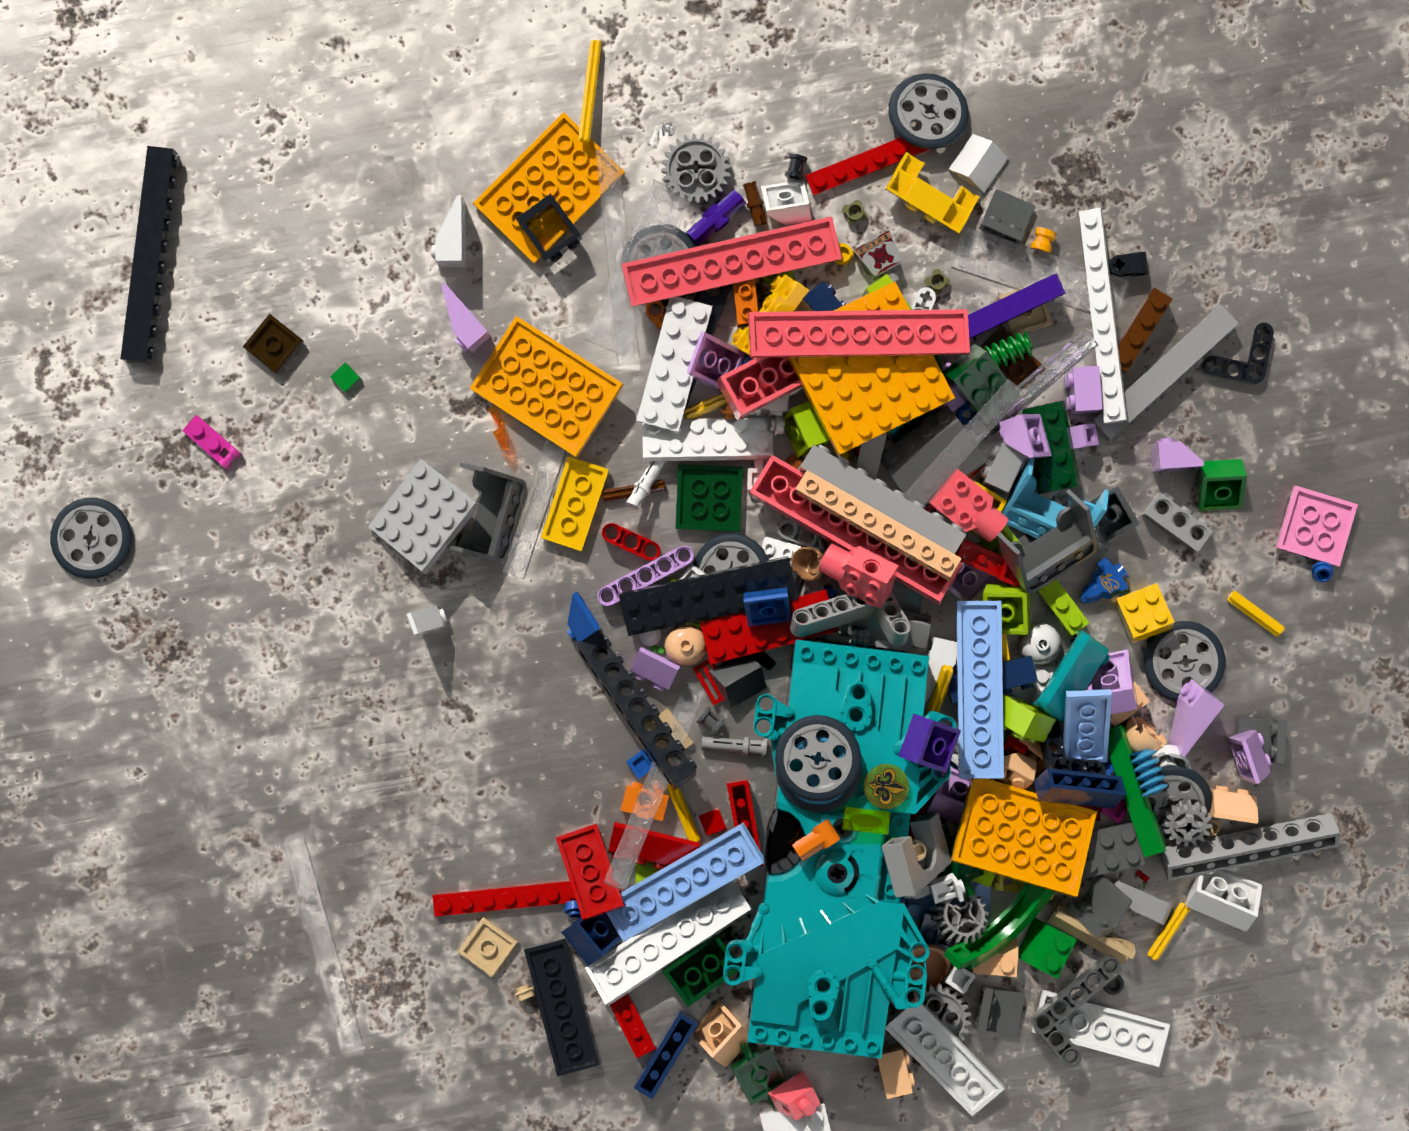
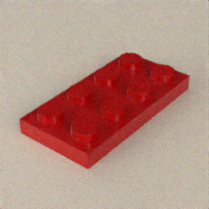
[555,823,625,921]

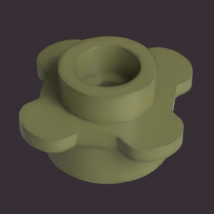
[842,200,867,225]
[924,269,950,295]

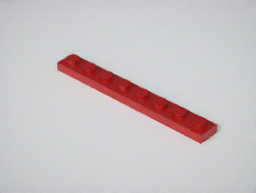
[432,880,576,917]

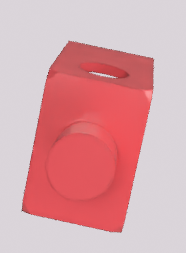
[768,1070,820,1120]

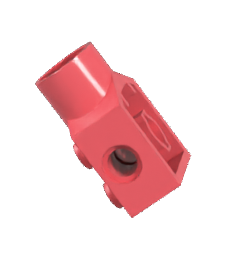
[929,468,1008,542]
[819,544,898,609]

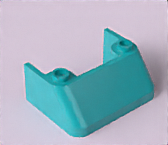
[1029,631,1110,723]

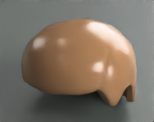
[791,547,824,581]

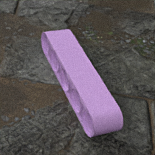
[597,546,694,606]

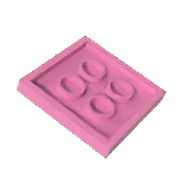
[1275,486,1358,567]

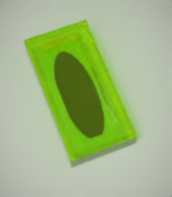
[842,807,890,835]

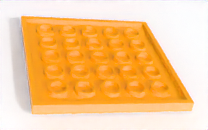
[788,282,955,456]

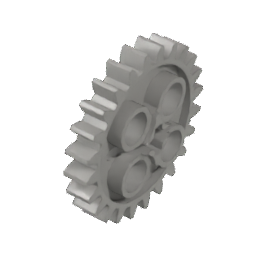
[661,133,731,204]
[907,983,971,1041]

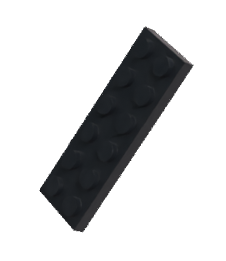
[524,938,600,1077]

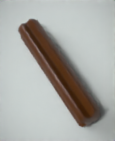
[602,479,666,501]

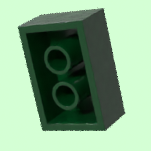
[942,344,1020,425]
[662,934,738,1007]

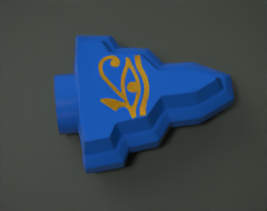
[1079,557,1131,604]

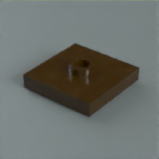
[243,313,304,374]

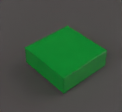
[330,362,361,393]

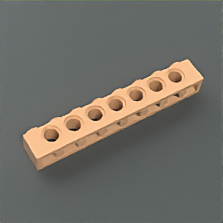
[796,470,961,581]

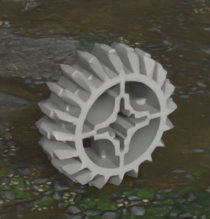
[931,891,989,945]

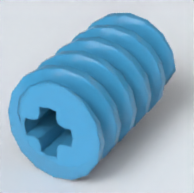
[1129,749,1168,797]

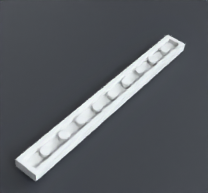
[1079,208,1127,424]

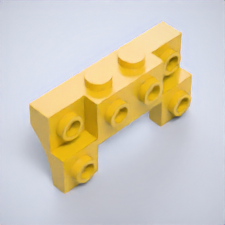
[885,152,980,234]
[731,274,809,359]

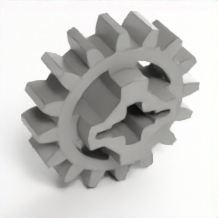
[1163,800,1212,847]

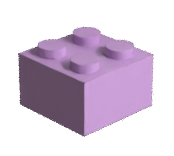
[1064,366,1103,415]

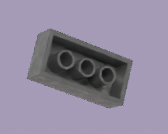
[1082,820,1145,879]

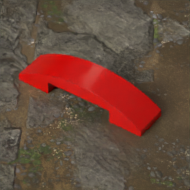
[955,539,1020,587]

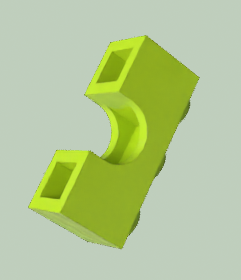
[1036,579,1089,636]

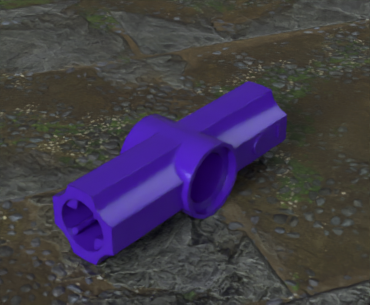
[686,189,746,246]

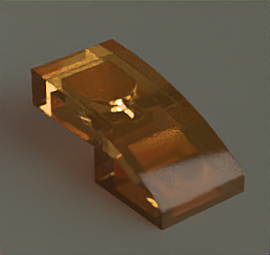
[488,405,509,452]

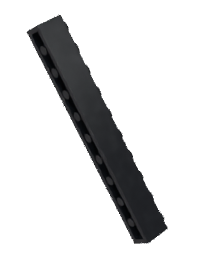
[120,146,180,365]

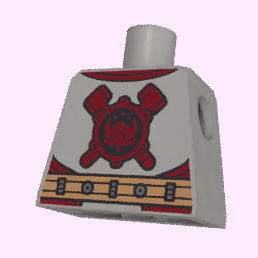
[853,230,901,282]

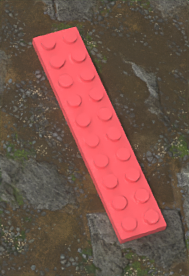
[621,216,842,307]
[748,309,970,358]

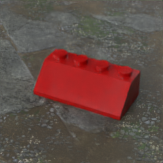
[608,822,700,870]

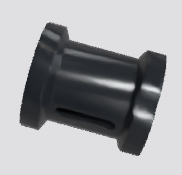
[784,154,808,180]

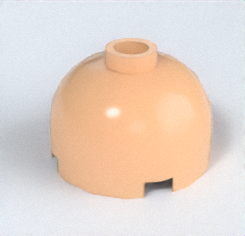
[664,624,707,667]
[1124,716,1167,753]

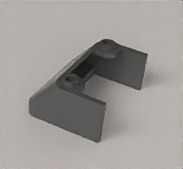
[446,462,527,563]
[997,489,1098,593]

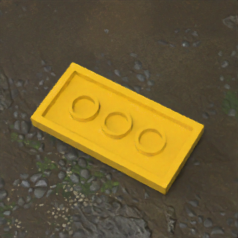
[540,456,609,552]

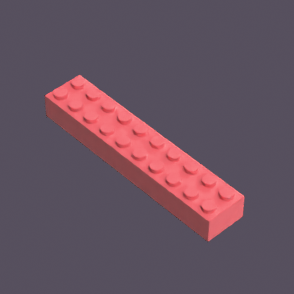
[750,455,962,605]

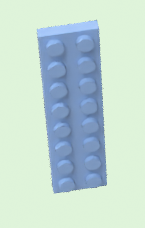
[956,601,1004,779]
[607,822,766,942]

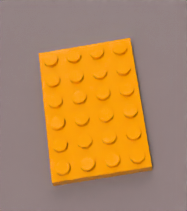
[473,112,625,265]
[470,316,624,457]
[951,779,1097,897]

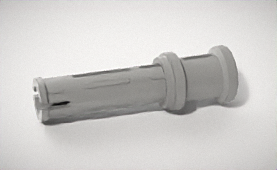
[701,736,768,758]

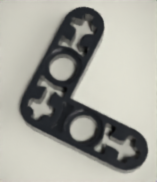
[1201,322,1274,385]
[1040,720,1106,774]

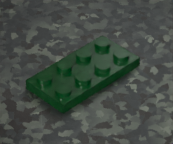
[1022,401,1081,494]

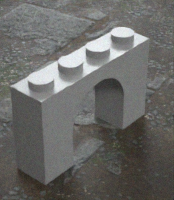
[882,812,952,899]

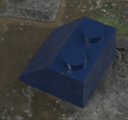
[561,913,621,966]

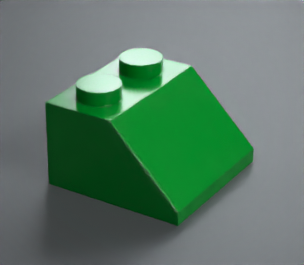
[1196,459,1247,511]
[1018,918,1077,979]

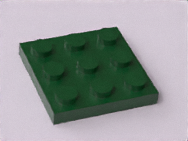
[675,464,743,532]

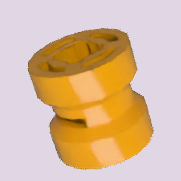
[1030,227,1057,255]

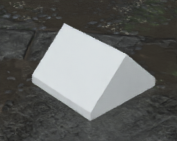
[948,134,1008,194]

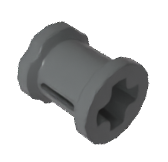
[696,707,725,735]

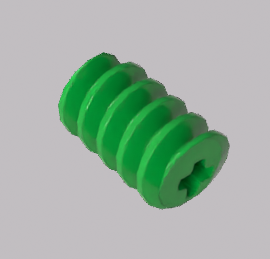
[984,330,1033,368]

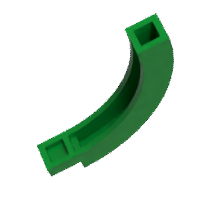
[944,883,1055,970]

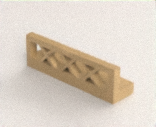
[1048,902,1136,965]

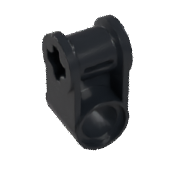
[1108,252,1149,278]

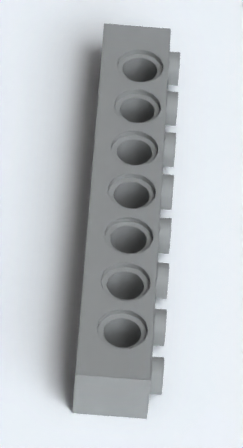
[1161,813,1340,881]

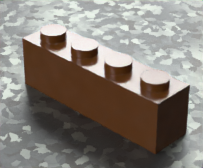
[1118,287,1173,375]

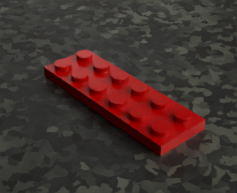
[700,590,837,665]

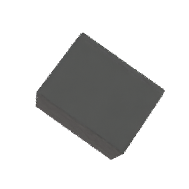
[1089,486,1140,541]
[708,655,767,709]

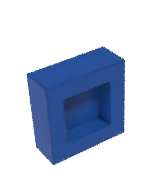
[626,749,656,779]

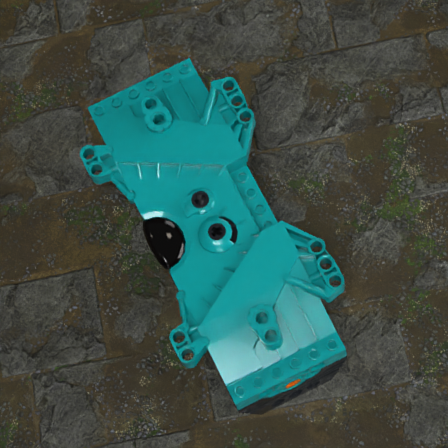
[723,640,956,1058]

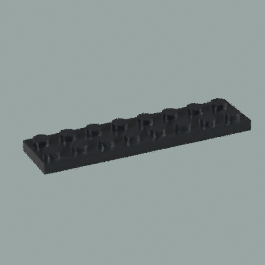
[618,556,798,636]

